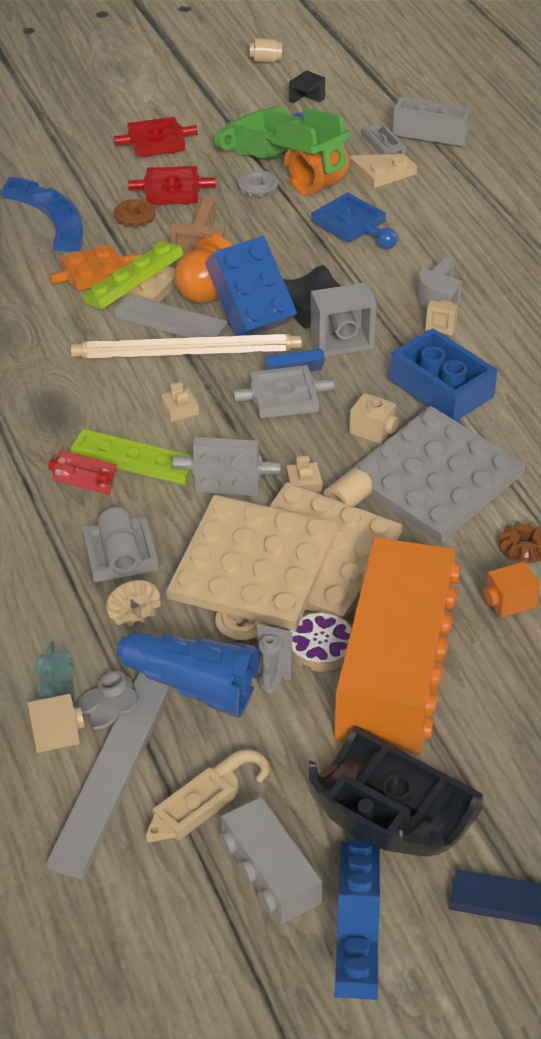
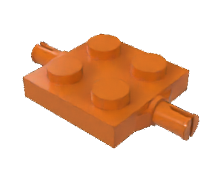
[49,245,138,291]

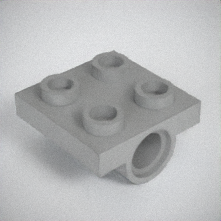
[82,507,159,582]

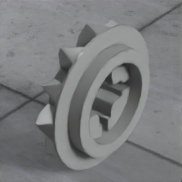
[238,170,279,199]

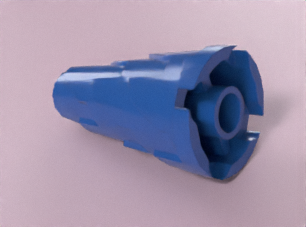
[117,632,260,718]

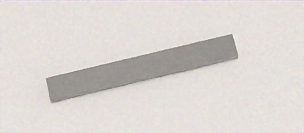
[46,672,173,880]

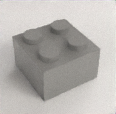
[310,282,377,356]

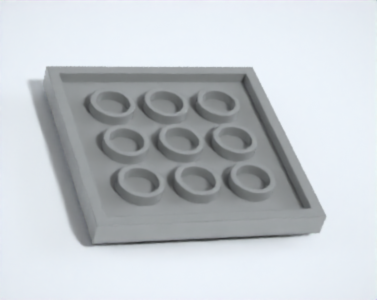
[349,406,525,543]

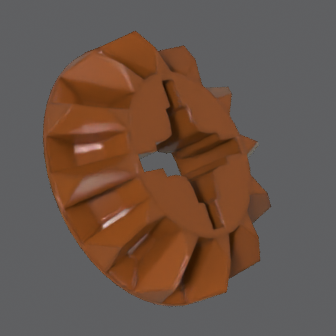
[114,199,156,228]
[499,521,541,563]

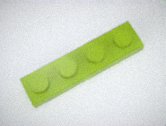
[82,241,184,309]
[70,429,192,485]

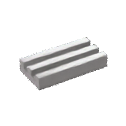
[361,122,406,155]

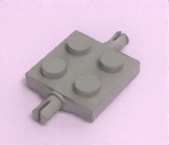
[233,365,335,419]
[172,437,281,496]

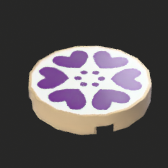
[288,612,352,672]

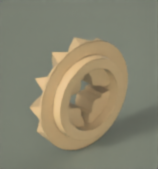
[106,580,161,627]
[215,612,269,645]

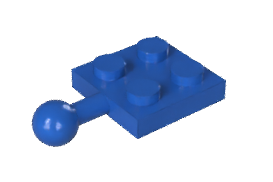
[311,192,398,249]

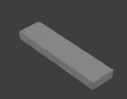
[115,294,228,337]

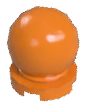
[284,146,349,196]
[174,233,233,304]

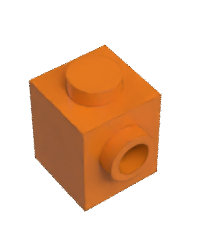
[483,561,540,618]

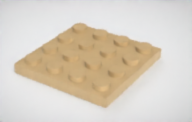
[269,482,402,620]
[166,495,338,631]

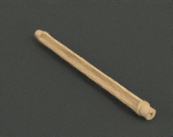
[71,334,302,359]

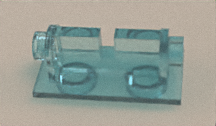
[36,641,75,707]

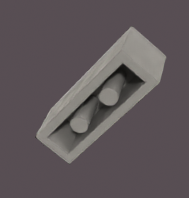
[393,97,472,146]
[219,796,322,925]

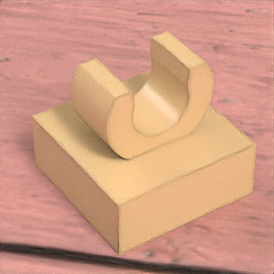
[425,300,458,336]
[161,382,199,422]
[286,456,323,493]

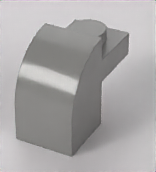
[418,257,462,310]

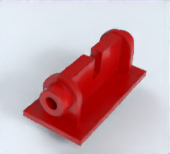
[48,450,117,495]

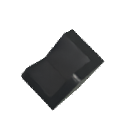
[289,70,325,104]

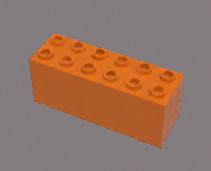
[334,537,461,754]

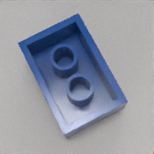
[205,236,297,336]
[390,328,498,420]

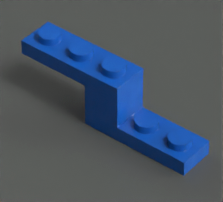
[334,839,380,1000]

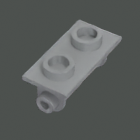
[257,624,292,693]

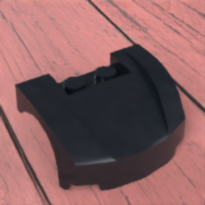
[309,726,483,857]

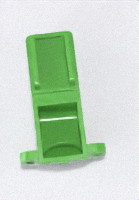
[214,106,350,174]

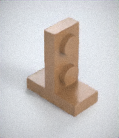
[170,196,225,253]

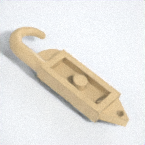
[146,749,270,843]

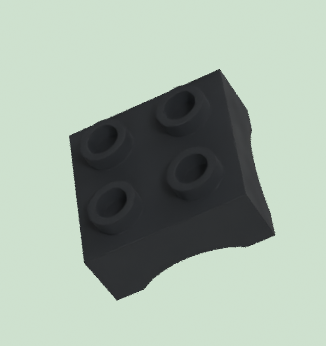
[283,265,341,329]

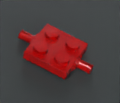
[114,117,198,157]
[128,166,216,206]

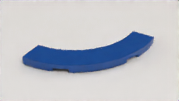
[1,177,83,252]

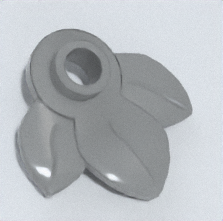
[73,671,139,730]

